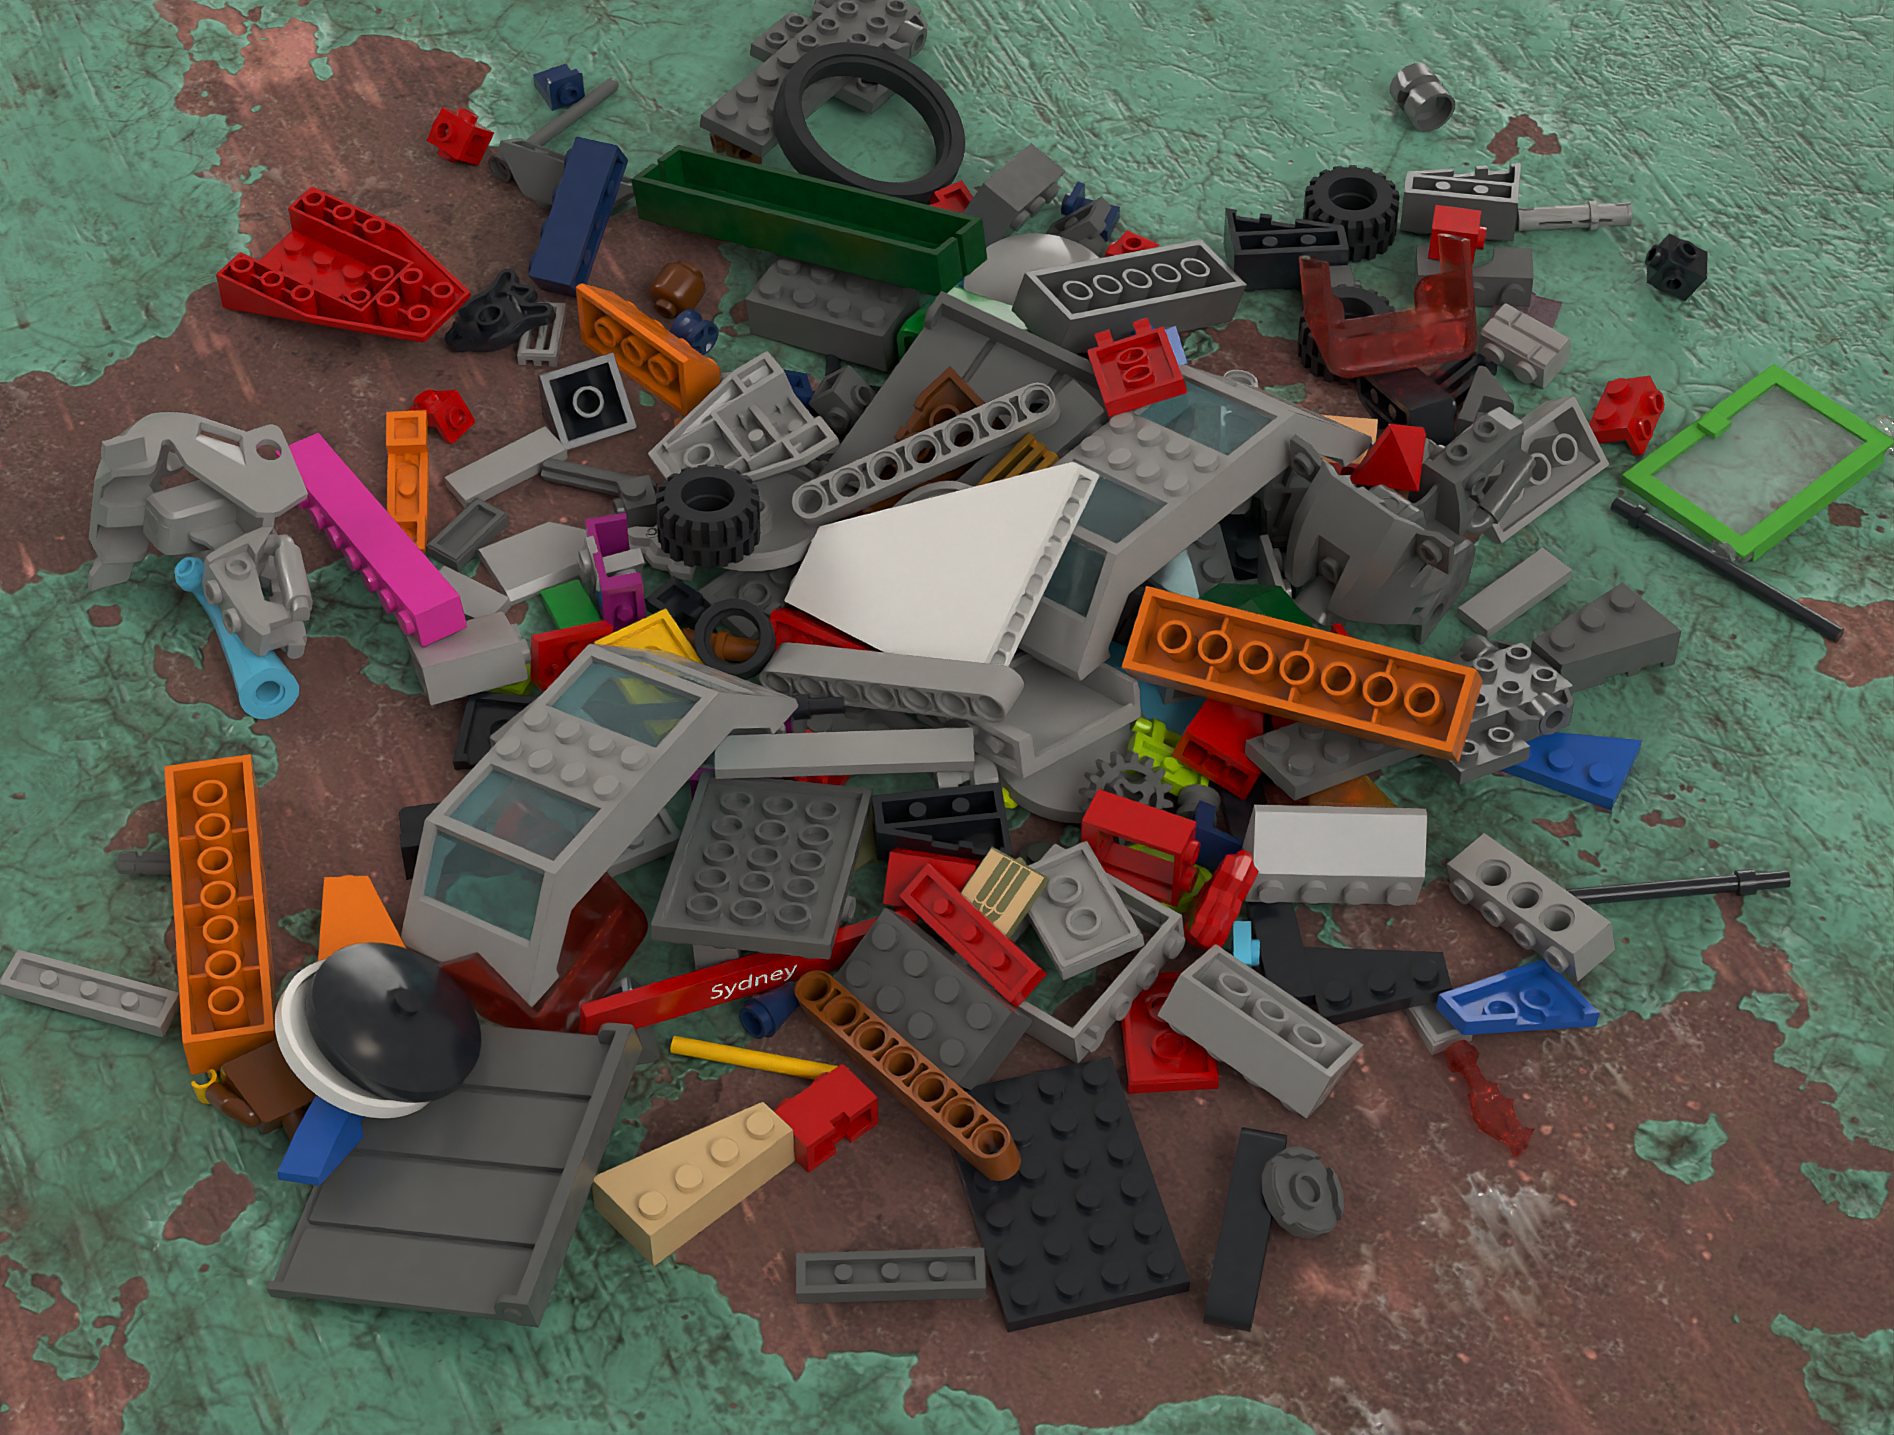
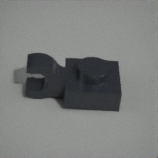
[645,576,717,633]

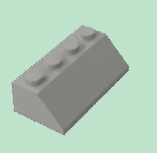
[1469,396,1610,544]
[1242,805,1427,906]
[1157,944,1363,1118]

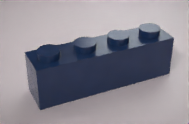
[528,137,628,298]

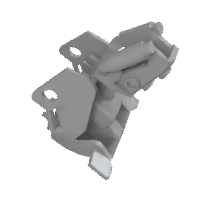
[88,412,313,659]

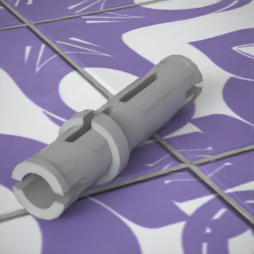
[1516,201,1632,232]

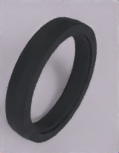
[773,42,965,205]

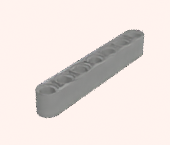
[791,382,1061,528]
[759,642,1024,723]

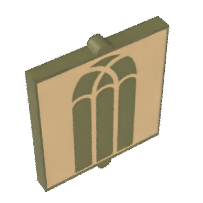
[961,847,1049,938]

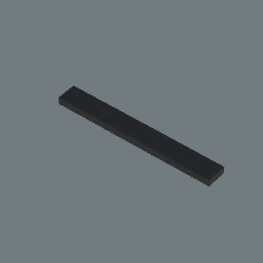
[1216,775,1316,1005]

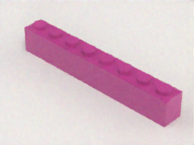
[275,433,467,648]

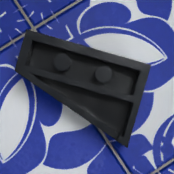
[1223,208,1349,291]
[1355,350,1457,447]
[872,782,1013,861]

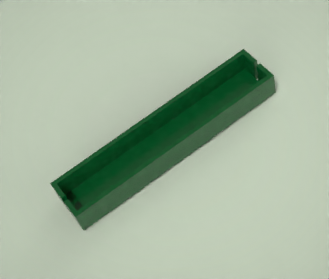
[631,145,988,296]

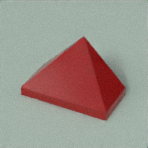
[1349,424,1426,492]

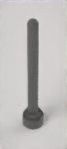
[488,78,619,182]

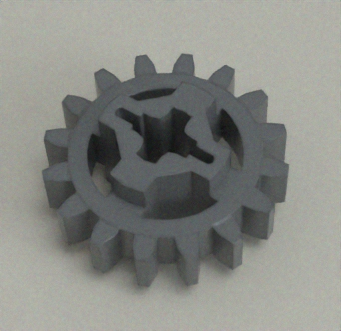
[1078,750,1173,845]

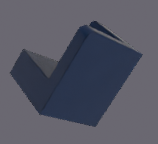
[1189,800,1243,872]

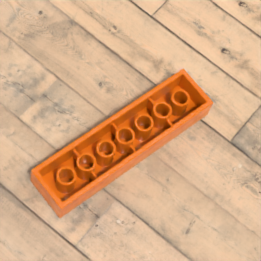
[1122,586,1483,763]
[164,754,277,1075]

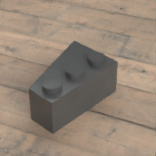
[963,143,1065,247]

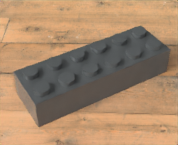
[1011,239,1247,354]

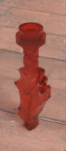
[1444,1040,1535,1158]

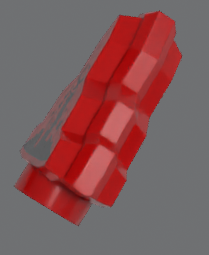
[1183,849,1259,951]

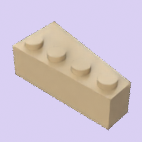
[592,1102,795,1267]

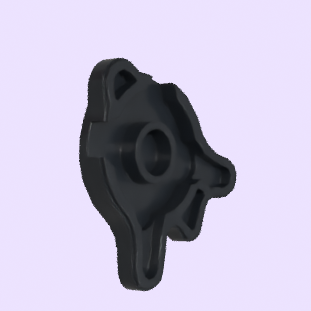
[445,268,556,352]

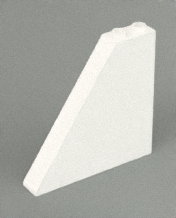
[784,462,1100,666]

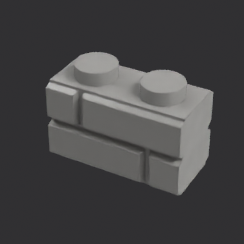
[1479,303,1571,389]

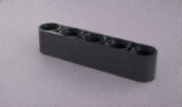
[1203,1127,1288,1332]

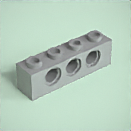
[1447,833,1615,982]

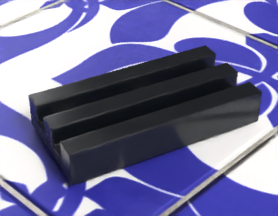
[1429,346,1498,406]

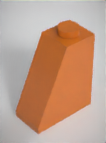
[318,875,406,961]

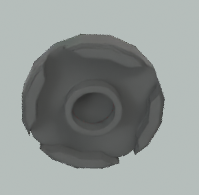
[1262,1146,1344,1240]

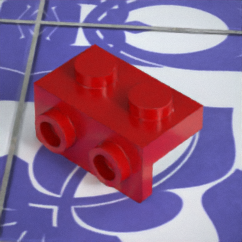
[1589,375,1665,456]
[530,620,615,692]

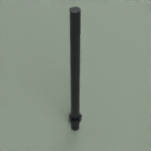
[1610,496,1844,643]

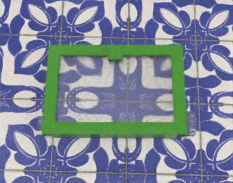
[1621,364,1894,565]

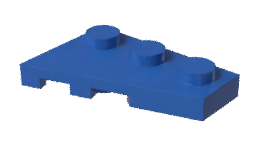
[1500,732,1642,810]
[1436,959,1600,1035]

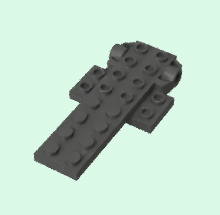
[700,0,928,158]
[1245,635,1574,800]

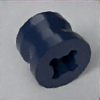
[670,309,719,356]

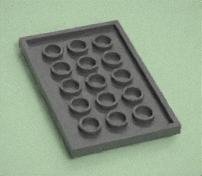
[650,771,873,960]

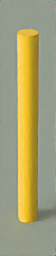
[670,1035,849,1080]

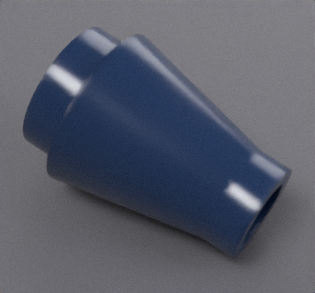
[739,981,800,1039]

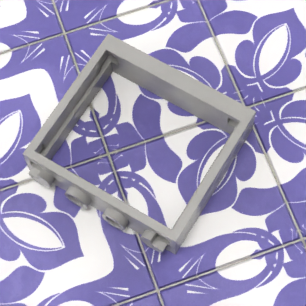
[954,844,1185,1064]

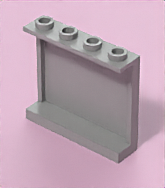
[917,651,1141,779]

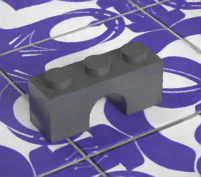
[1414,245,1534,307]

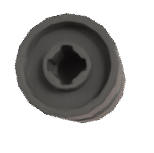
[1390,63,1455,132]

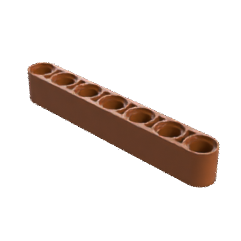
[794,970,1021,1181]

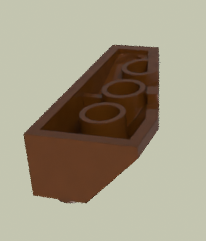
[862,366,1007,514]

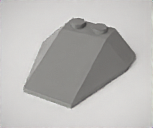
[648,351,840,483]

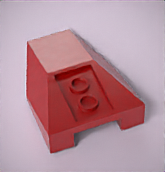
[216,186,471,343]

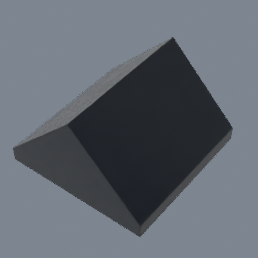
[538,352,637,450]

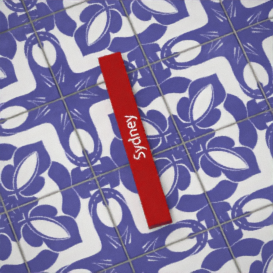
[580,908,918,1036]

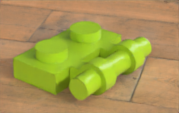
[1123,717,1209,797]

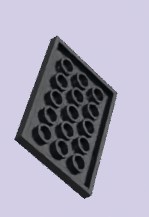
[936,1056,1190,1333]

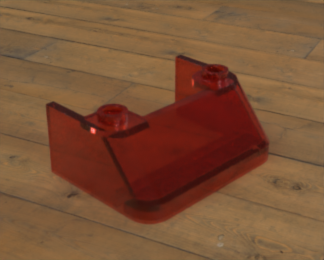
[1299,234,1478,378]
[438,832,648,1034]

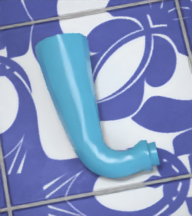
[175,557,299,720]

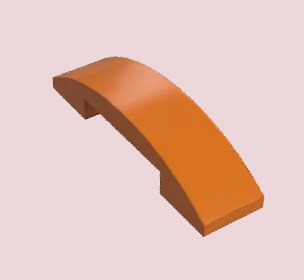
[386,410,429,553]

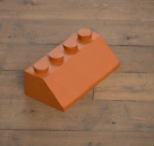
[576,283,721,417]

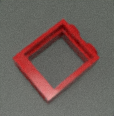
[1081,789,1201,907]

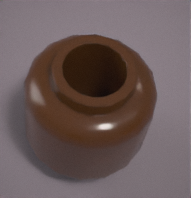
[649,260,706,319]

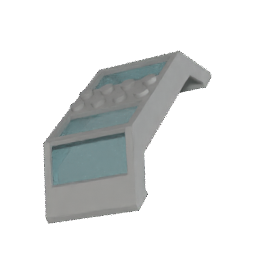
[1018,364,1372,681]
[401,644,798,1008]

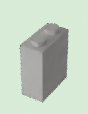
[407,611,531,705]

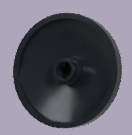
[305,942,481,1103]

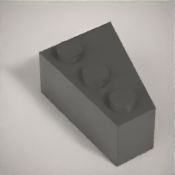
[1400,163,1521,242]
[1531,582,1681,693]

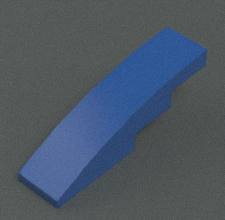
[277,1095,365,1186]

